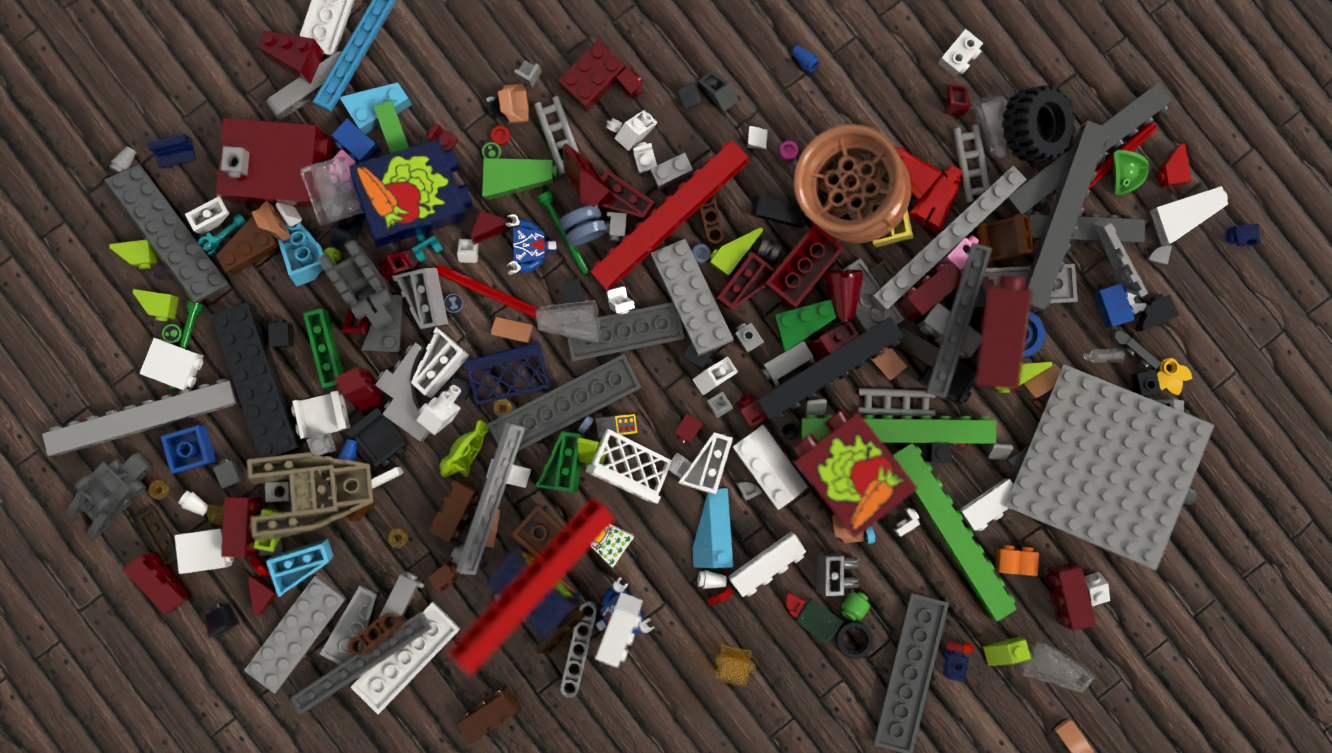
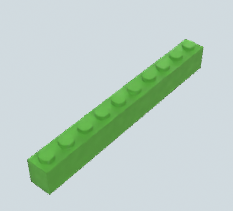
[800,415,996,444]
[891,443,1016,621]

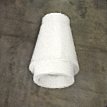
[178,490,210,516]
[697,569,727,589]

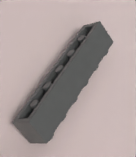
[1029,212,1145,245]

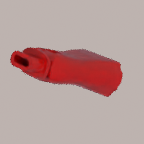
[892,144,942,201]
[908,165,963,233]

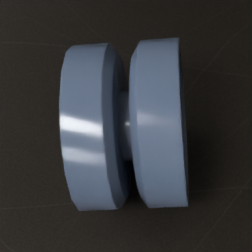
[559,205,608,247]

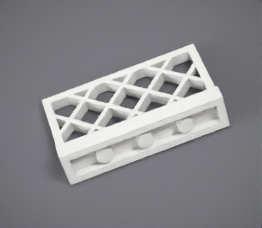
[585,429,672,504]

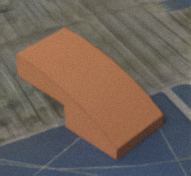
[1054,718,1094,753]

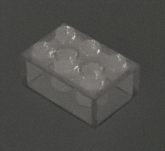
[300,157,364,226]

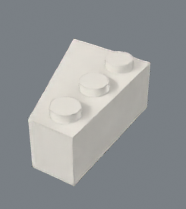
[679,432,733,495]

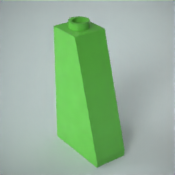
[482,158,557,200]

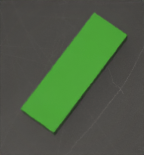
[373,100,412,157]

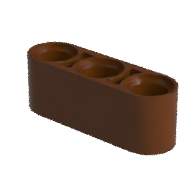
[699,195,724,246]
[348,613,403,655]

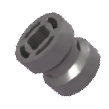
[757,238,781,263]

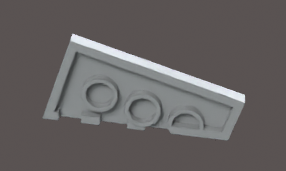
[1094,221,1148,297]
[320,585,377,665]

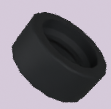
[835,620,873,659]

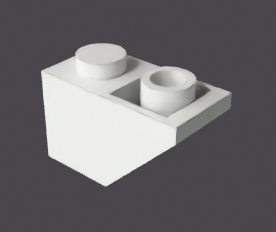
[615,110,658,151]

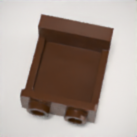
[977,214,1034,262]

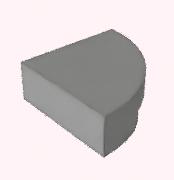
[1147,245,1172,265]
[737,482,763,501]

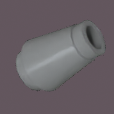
[109,146,136,173]

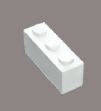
[958,479,1013,532]

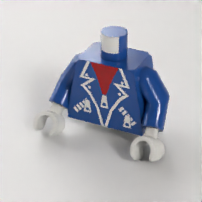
[506,214,557,275]
[595,577,654,634]

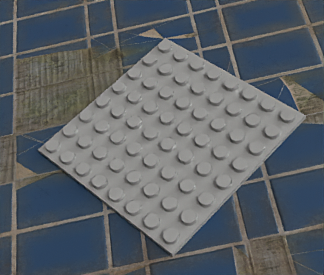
[1005,364,1214,570]

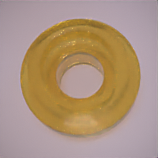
[493,399,513,417]
[149,480,169,500]
[388,529,408,548]

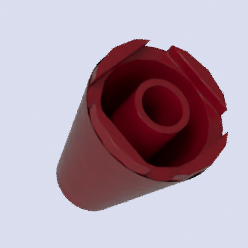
[825,270,863,322]

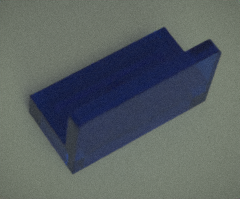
[147,134,196,169]

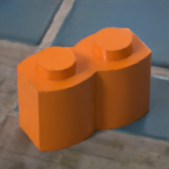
[995,545,1039,576]

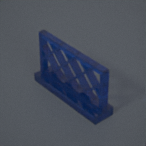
[464,342,551,405]

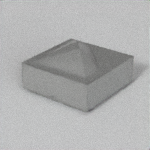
[707,391,733,418]

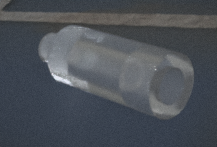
[1083,348,1125,363]

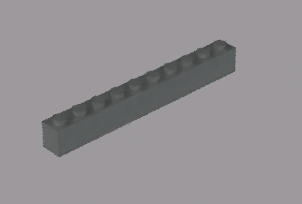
[1004,83,1173,215]
[1025,120,1109,312]

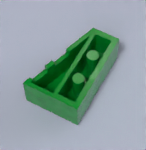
[773,300,836,353]
[535,432,586,492]

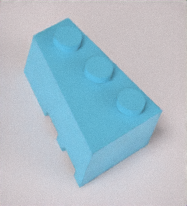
[340,82,413,134]
[266,538,334,598]

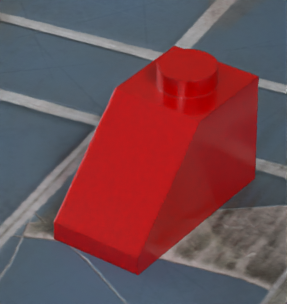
[1157,143,1191,188]

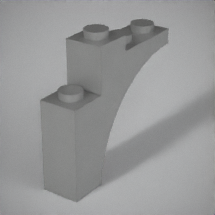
[376,343,430,441]

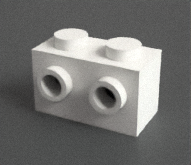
[938,29,983,77]

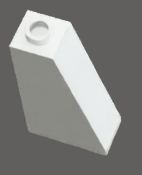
[1150,186,1228,246]

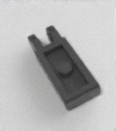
[1110,330,1161,369]

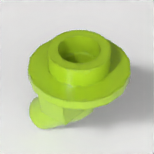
[323,247,341,265]

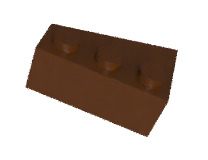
[216,216,280,275]
[429,479,480,542]

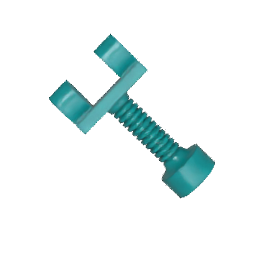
[198,213,246,256]
[408,221,443,263]

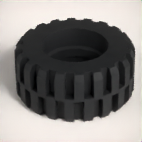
[1002,85,1076,163]

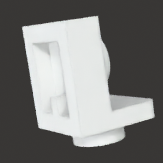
[633,142,657,174]
[893,507,920,537]

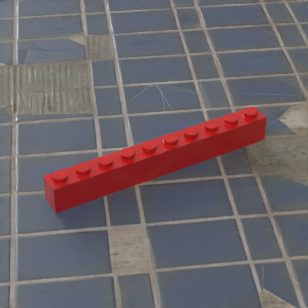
[590,140,750,290]
[446,498,615,676]

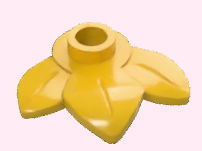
[1157,358,1192,395]

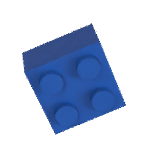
[161,425,217,474]

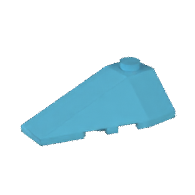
[278,215,324,286]
[692,488,733,568]

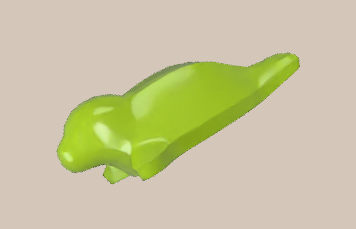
[439,420,490,478]

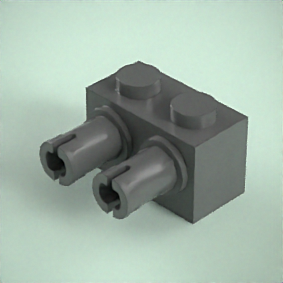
[816,553,859,596]

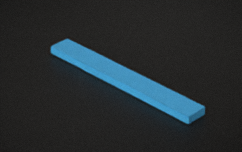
[313,0,397,113]

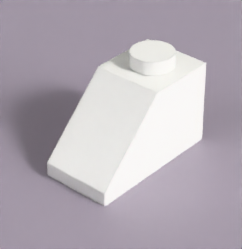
[185,196,229,235]
[692,357,738,395]
[486,459,531,488]

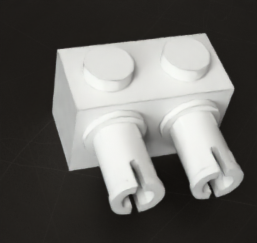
[416,385,461,435]

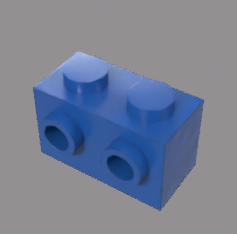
[332,119,379,165]
[1093,283,1135,329]

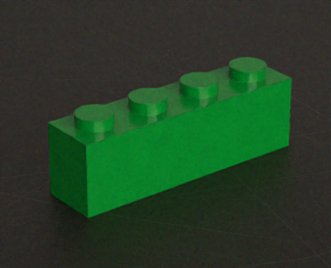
[303,308,344,389]

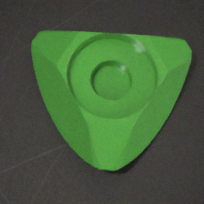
[1112,150,1149,195]

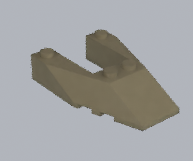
[247,453,374,541]

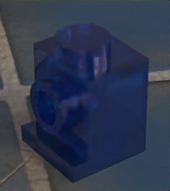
[1226,224,1261,246]
[943,650,969,682]

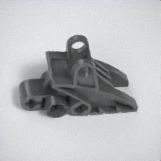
[318,239,395,331]
[66,452,153,541]

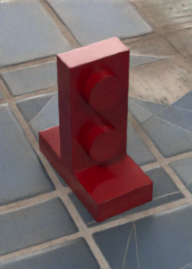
[807,322,859,362]

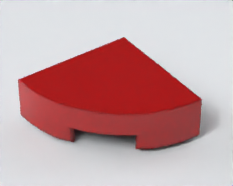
[250,555,271,579]
[706,587,734,606]
[786,592,805,619]
[946,641,974,653]

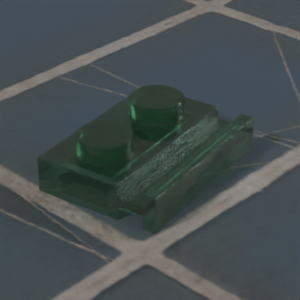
[795,598,843,645]

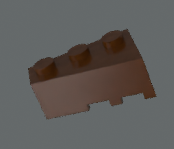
[457,687,521,744]

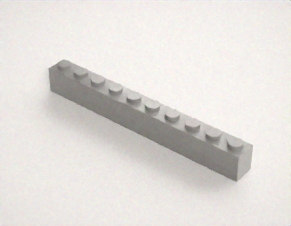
[870,165,1027,312]
[42,378,241,456]

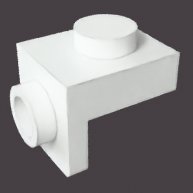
[606,286,635,314]
[1084,572,1110,606]

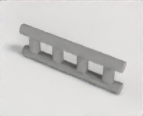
[534,96,579,176]
[953,124,990,203]
[858,388,936,417]

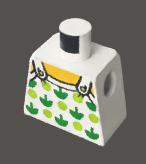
[591,524,634,567]

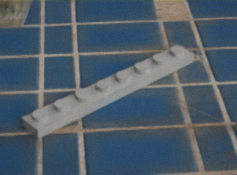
[456,422,525,575]

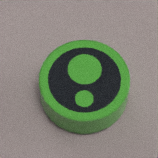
[482,142,502,159]
[162,324,183,344]

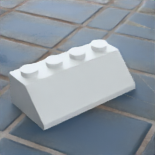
[732,425,808,510]
[729,531,806,597]

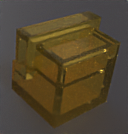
[714,644,756,687]

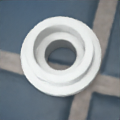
[606,118,622,134]

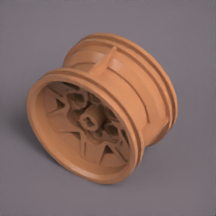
[794,125,911,243]

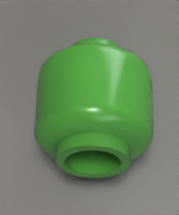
[841,592,870,622]

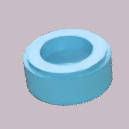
[864,526,875,544]

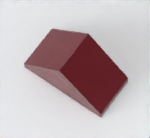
[944,85,970,116]
[471,211,508,245]
[342,307,369,335]
[248,575,277,616]

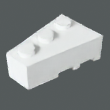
[411,327,470,398]
[595,592,643,668]

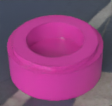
[779,141,799,161]

